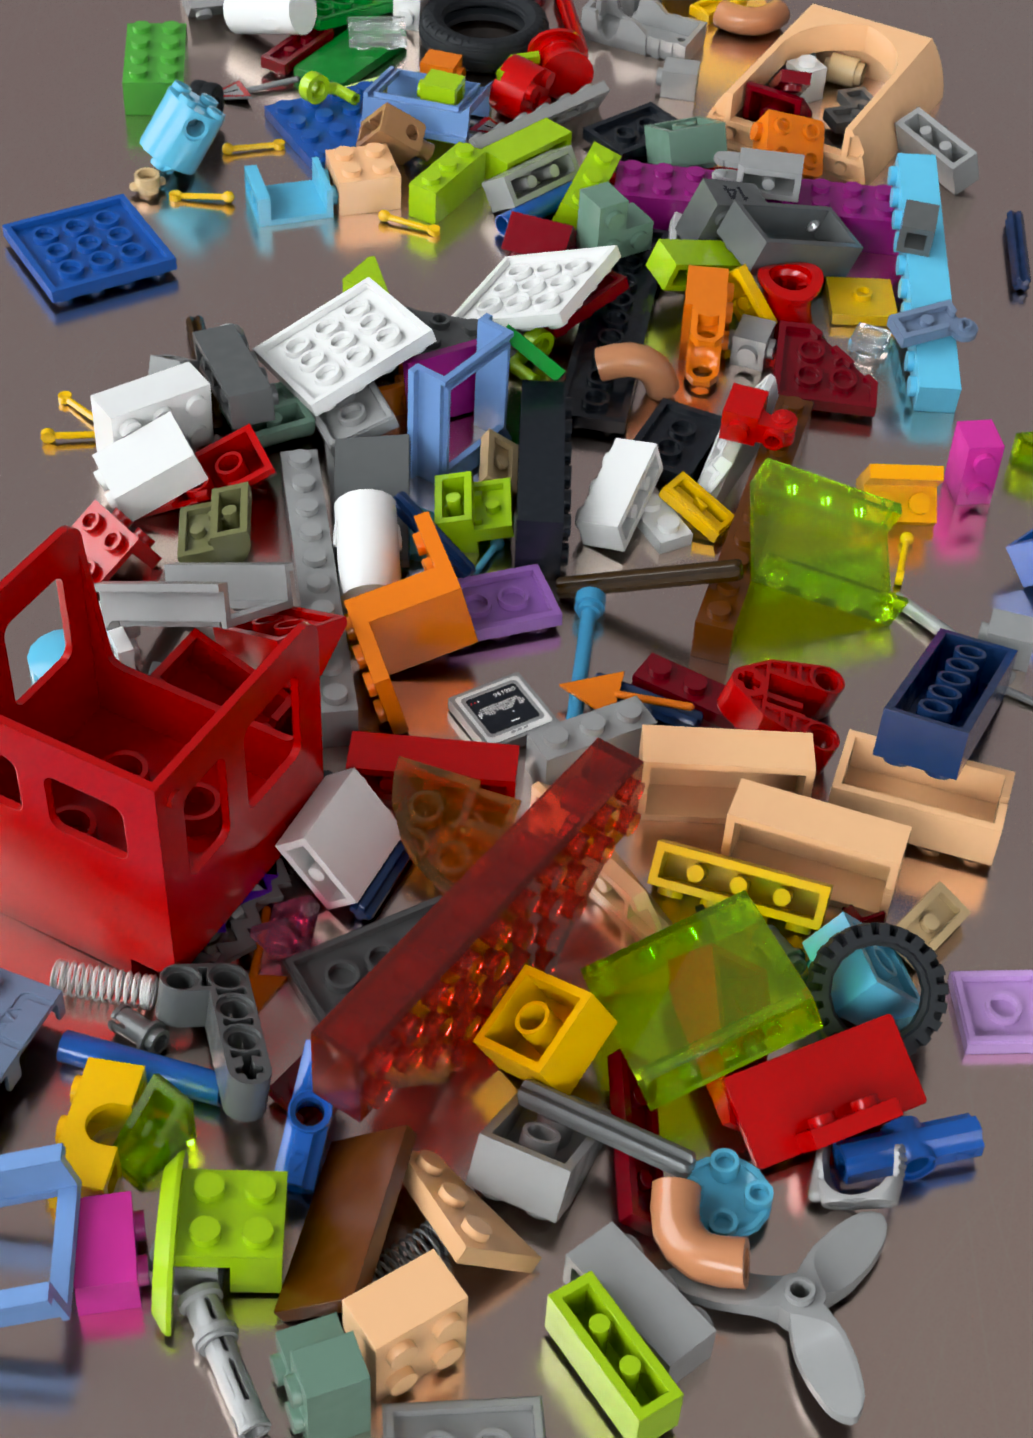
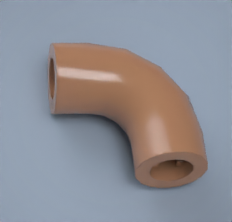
[713,0,790,36]
[595,342,679,401]
[650,1177,750,1289]

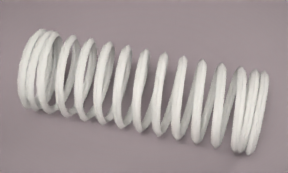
[49,958,159,1011]

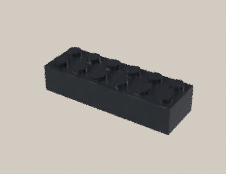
[514,380,572,581]

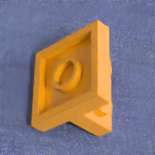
[856,464,944,526]

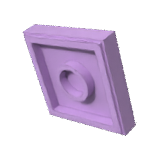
[947,970,1033,1054]

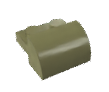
[177,482,252,562]

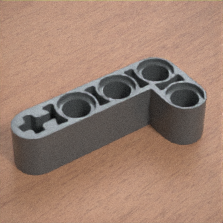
[155,963,272,1122]

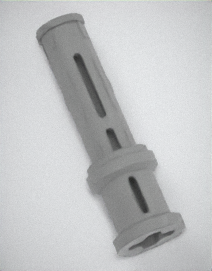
[177,1282,272,1438]

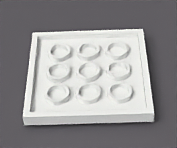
[452,245,621,332]
[253,277,437,417]

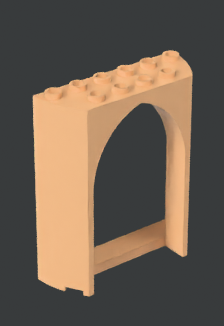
[707,4,944,185]

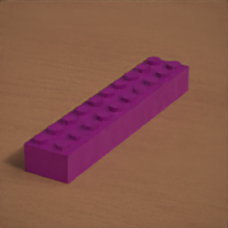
[614,160,899,256]

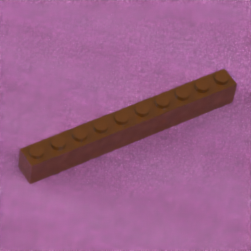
[690,394,814,665]

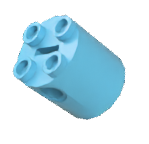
[140,80,225,175]

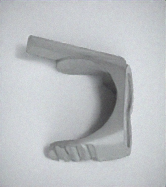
[808,1144,907,1210]

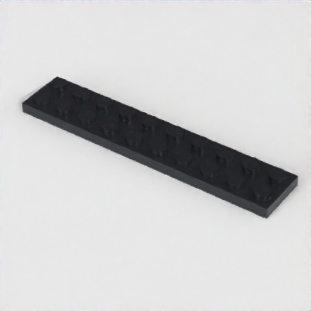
[564,228,669,434]

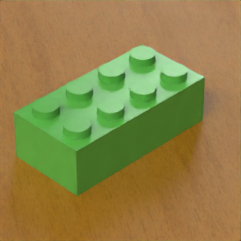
[122,21,189,115]

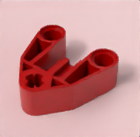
[717,659,845,776]

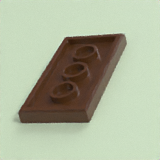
[273,1124,417,1322]

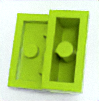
[434,471,514,553]

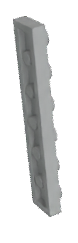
[467,81,610,149]

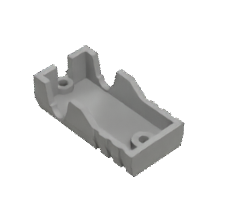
[580,0,707,61]

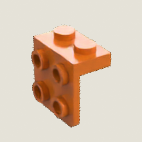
[750,109,825,180]

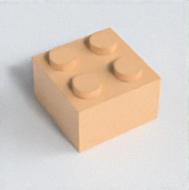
[325,143,401,216]
[342,1249,468,1402]

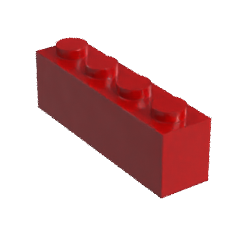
[346,731,520,811]

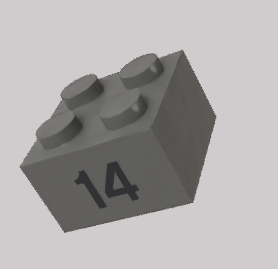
[675,178,766,241]

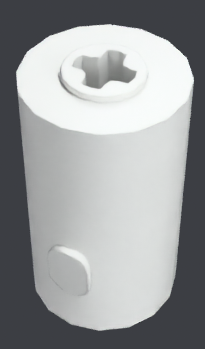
[223,0,317,35]
[333,489,402,611]

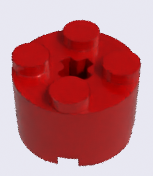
[489,54,555,120]

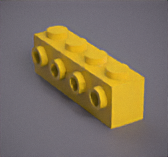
[647,839,834,935]

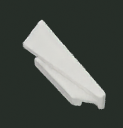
[697,373,779,503]

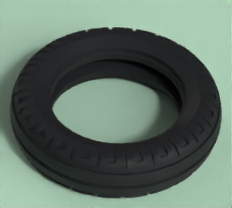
[419,0,549,74]

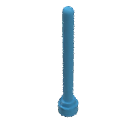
[566,587,606,719]

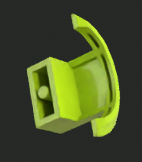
[151,1150,288,1336]

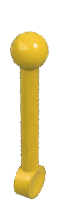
[222,139,285,155]
[169,190,235,203]
[378,209,441,237]
[58,391,93,421]
[41,428,95,444]
[894,532,914,586]

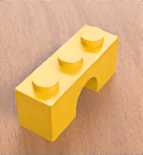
[48,1057,149,1208]

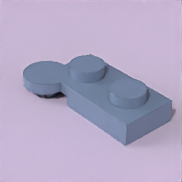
[887,300,978,348]

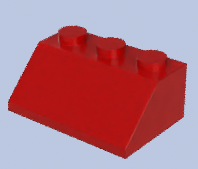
[213,606,347,691]

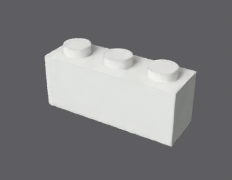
[575,438,664,552]

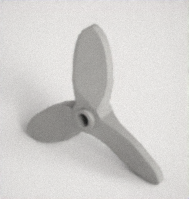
[666,1211,887,1425]

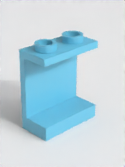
[244,157,338,227]

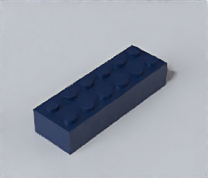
[872,628,1018,780]

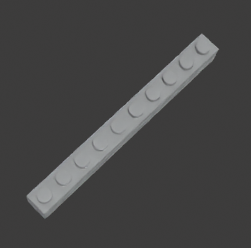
[280,449,358,748]

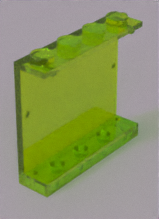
[750,458,908,626]
[580,890,823,1111]

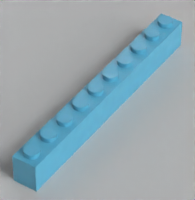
[888,153,962,413]

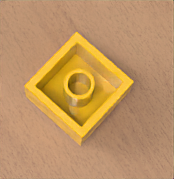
[473,964,618,1095]

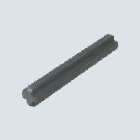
[516,1078,696,1179]

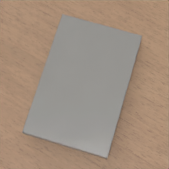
[382,1396,546,1438]

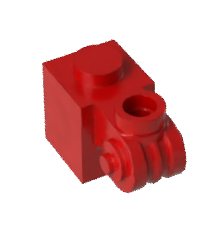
[719,383,798,451]

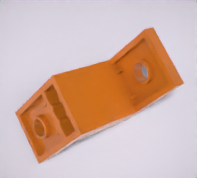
[344,511,478,735]

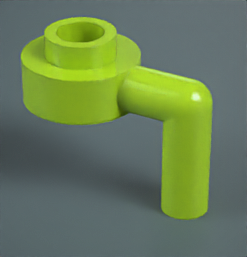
[299,71,360,105]
[509,327,554,381]

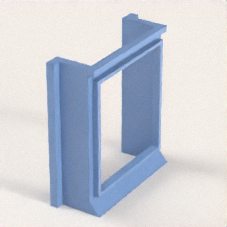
[360,66,493,144]
[407,313,514,485]
[0,1143,82,1328]

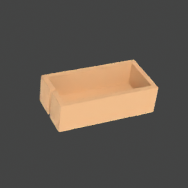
[635,724,816,824]
[828,729,1016,866]
[721,778,912,922]

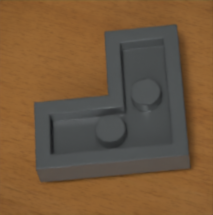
[823,86,873,134]

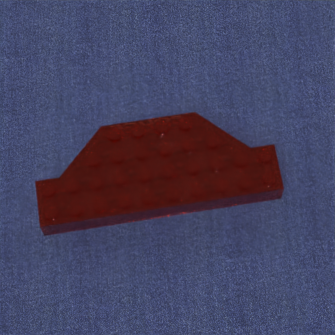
[311,737,645,1123]

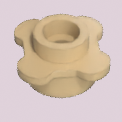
[129,167,166,196]

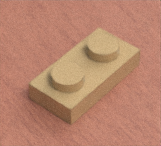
[479,428,519,496]
[896,881,971,970]

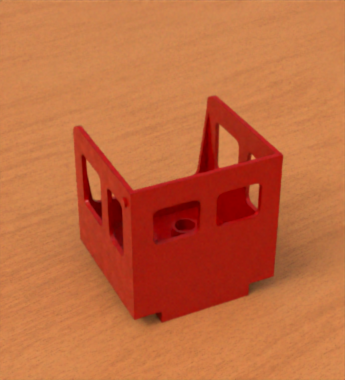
[0,525,324,975]

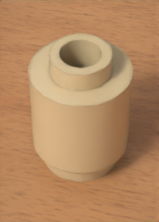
[824,52,867,88]

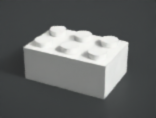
[90,361,214,452]

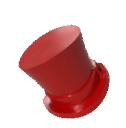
[527,28,594,99]
[757,262,824,338]

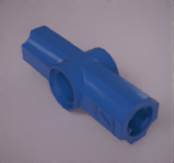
[274,1039,347,1195]
[832,1113,985,1185]

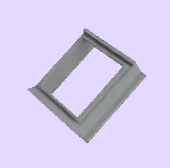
[94,562,294,631]

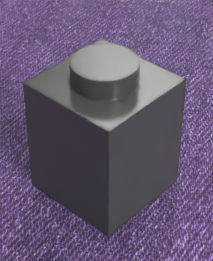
[896,199,940,257]

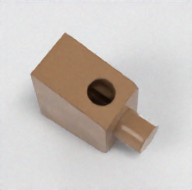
[356,102,435,165]

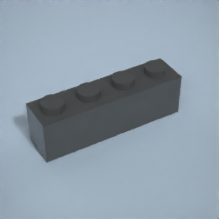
[192,324,279,429]

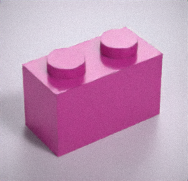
[944,419,1005,505]
[73,1191,150,1316]

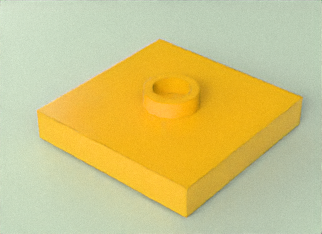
[824,277,898,326]

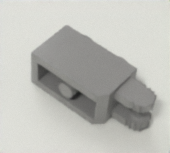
[711,147,805,203]

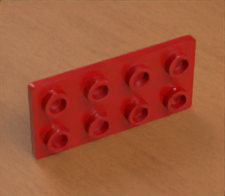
[721,1014,927,1170]

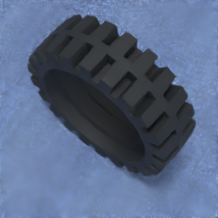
[805,922,949,1056]

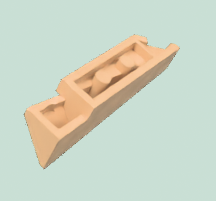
[530,781,679,950]

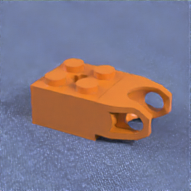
[679,265,734,387]

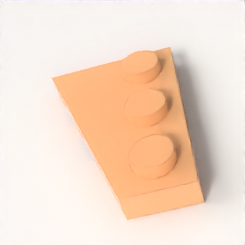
[403,1149,542,1273]

